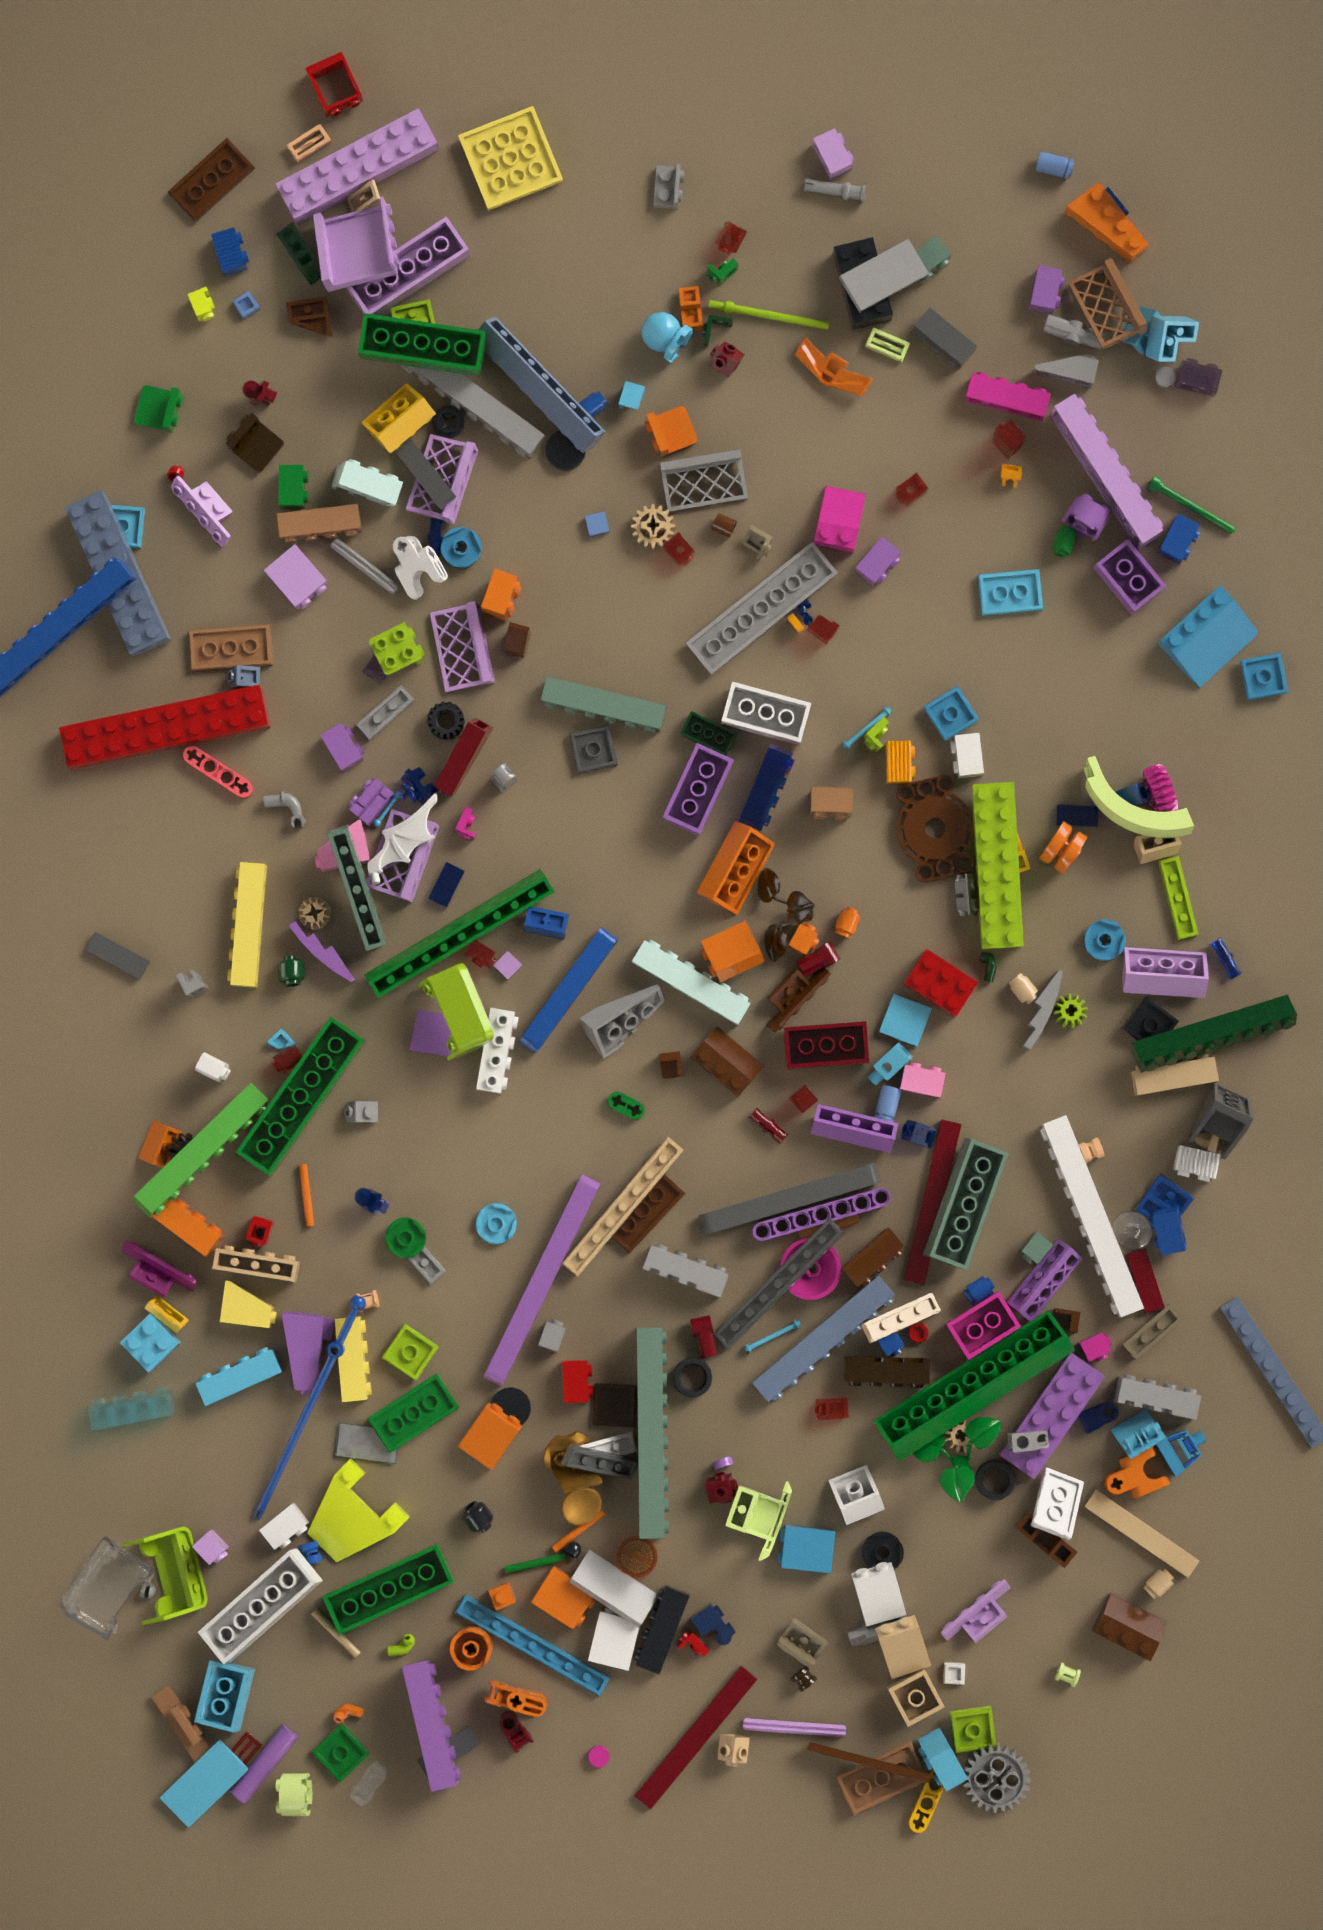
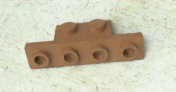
[152,1686,211,1762]

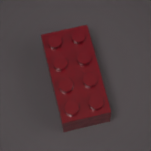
[783,1021,870,1070]

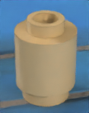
[1009,973,1038,1004]
[1143,1569,1174,1600]

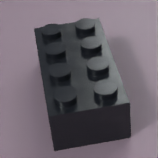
[833,237,893,330]

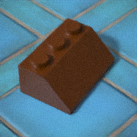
[691,1027,764,1097]
[841,1227,904,1287]
[1092,1593,1166,1661]

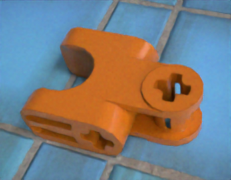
[1104,1446,1170,1498]
[484,1680,547,1717]

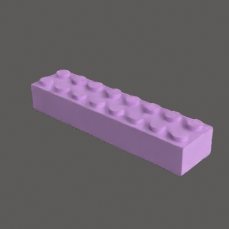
[276,108,439,225]
[1050,394,1163,551]

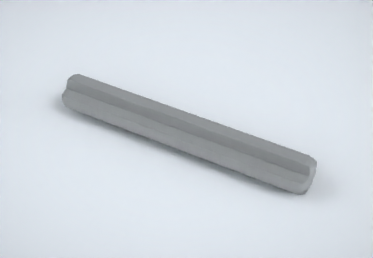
[331,538,399,594]

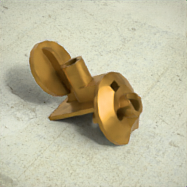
[543,1430,602,1525]

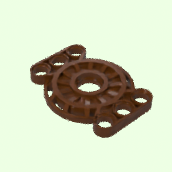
[896,775,974,882]

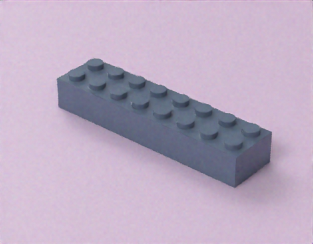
[64,490,172,658]

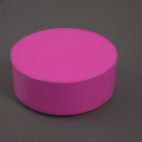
[588,1745,609,1767]

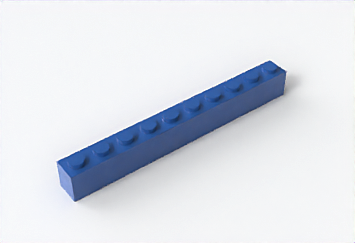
[0,558,137,697]

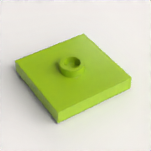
[382,1323,440,1381]
[949,1706,996,1753]

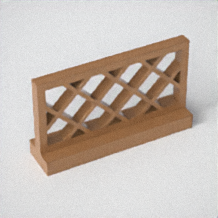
[1068,258,1148,350]

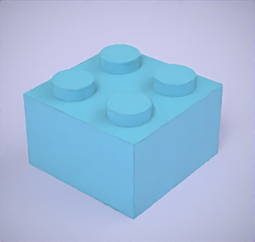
[120,1313,181,1373]

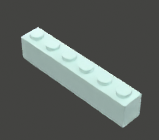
[632,939,751,1026]

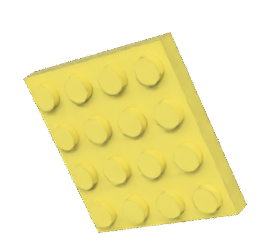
[458,106,563,211]

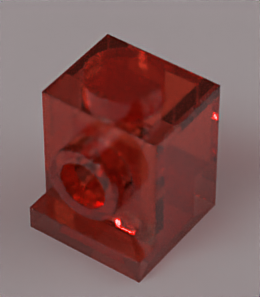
[715,222,747,255]
[895,472,928,507]
[663,532,695,567]
[464,939,497,969]

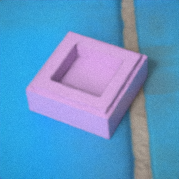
[493,951,522,980]

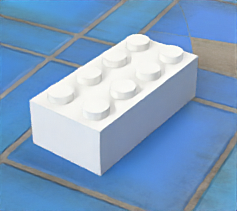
[721,682,811,746]

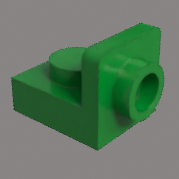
[707,258,738,285]

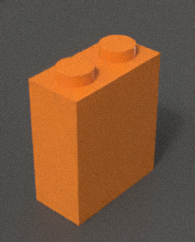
[700,921,765,983]
[458,1403,523,1470]
[531,1565,596,1629]

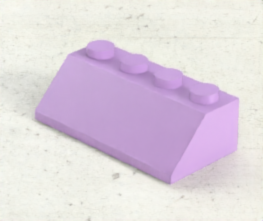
[1122,947,1209,998]

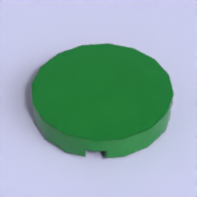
[385,1217,426,1259]

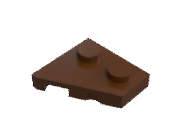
[286,296,333,337]

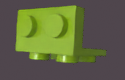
[369,622,425,675]

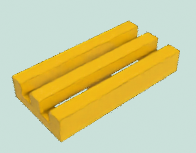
[145,1295,189,1333]

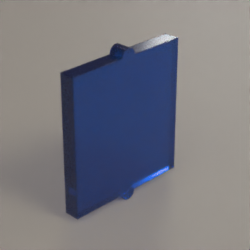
[1105,187,1130,216]

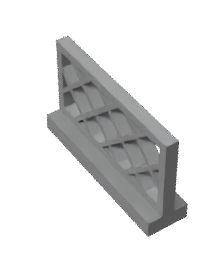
[660,449,748,512]

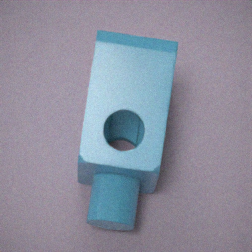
[868,1042,913,1085]

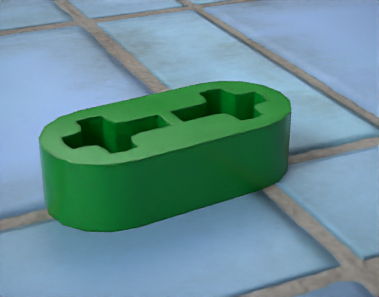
[608,1092,645,1120]

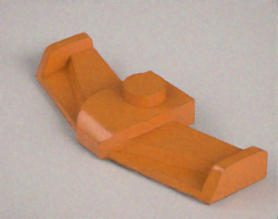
[794,337,873,396]

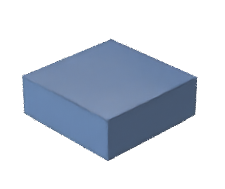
[232,291,260,320]
[585,511,609,537]

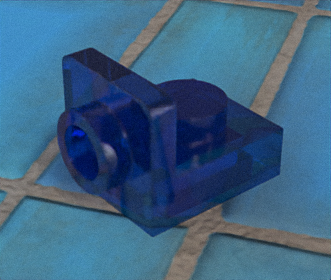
[901,1120,937,1149]

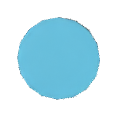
[476,1203,517,1244]

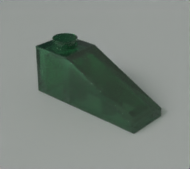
[277,222,321,285]

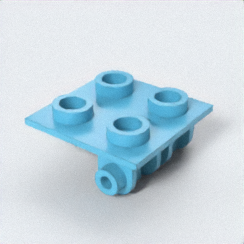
[1111,1409,1166,1459]

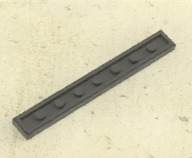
[713,1218,845,1350]

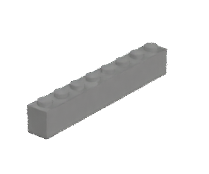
[401,365,545,458]

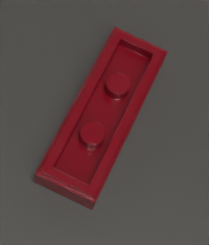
[1125,1248,1165,1314]

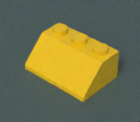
[361,383,436,453]

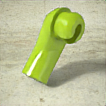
[388,1634,415,1657]

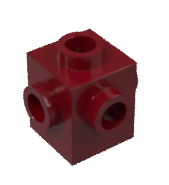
[709,341,745,377]
[704,1472,738,1504]

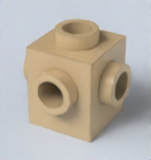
[717,1734,750,1767]

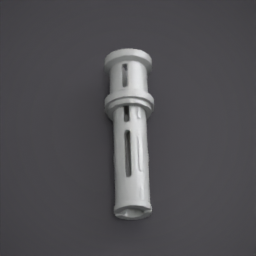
[804,178,867,203]

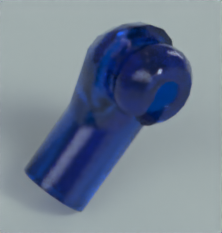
[797,599,813,625]

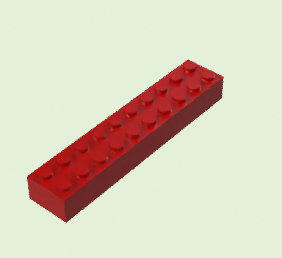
[59,685,271,770]

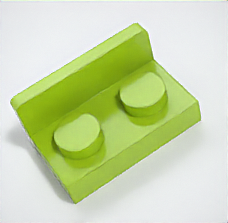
[863,717,889,752]

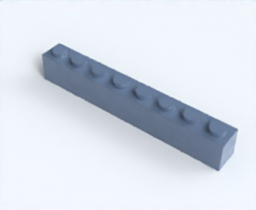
[478,316,606,453]
[752,1275,895,1402]

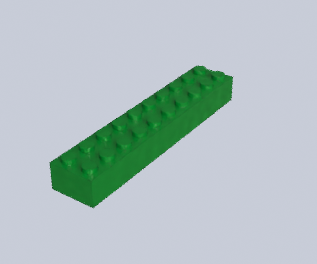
[873,1310,1075,1461]

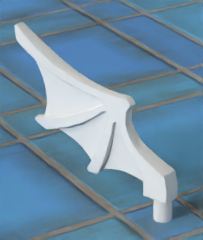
[368,794,438,885]

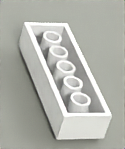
[198,1549,323,1665]

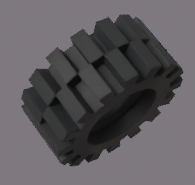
[427,701,465,740]

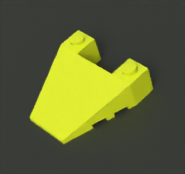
[307,1459,410,1562]

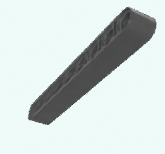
[699,1163,881,1235]

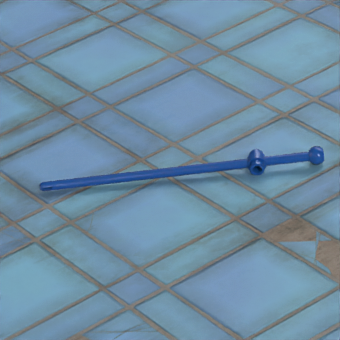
[253,1295,366,1520]

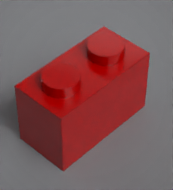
[562,1360,593,1403]

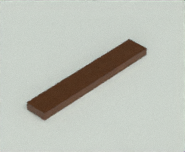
[807,1742,932,1783]

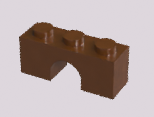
[1014,1510,1077,1568]

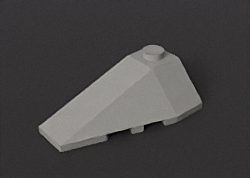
[580,984,665,1059]

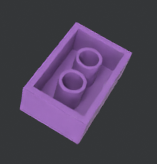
[1093,539,1166,615]

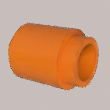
[835,907,861,939]

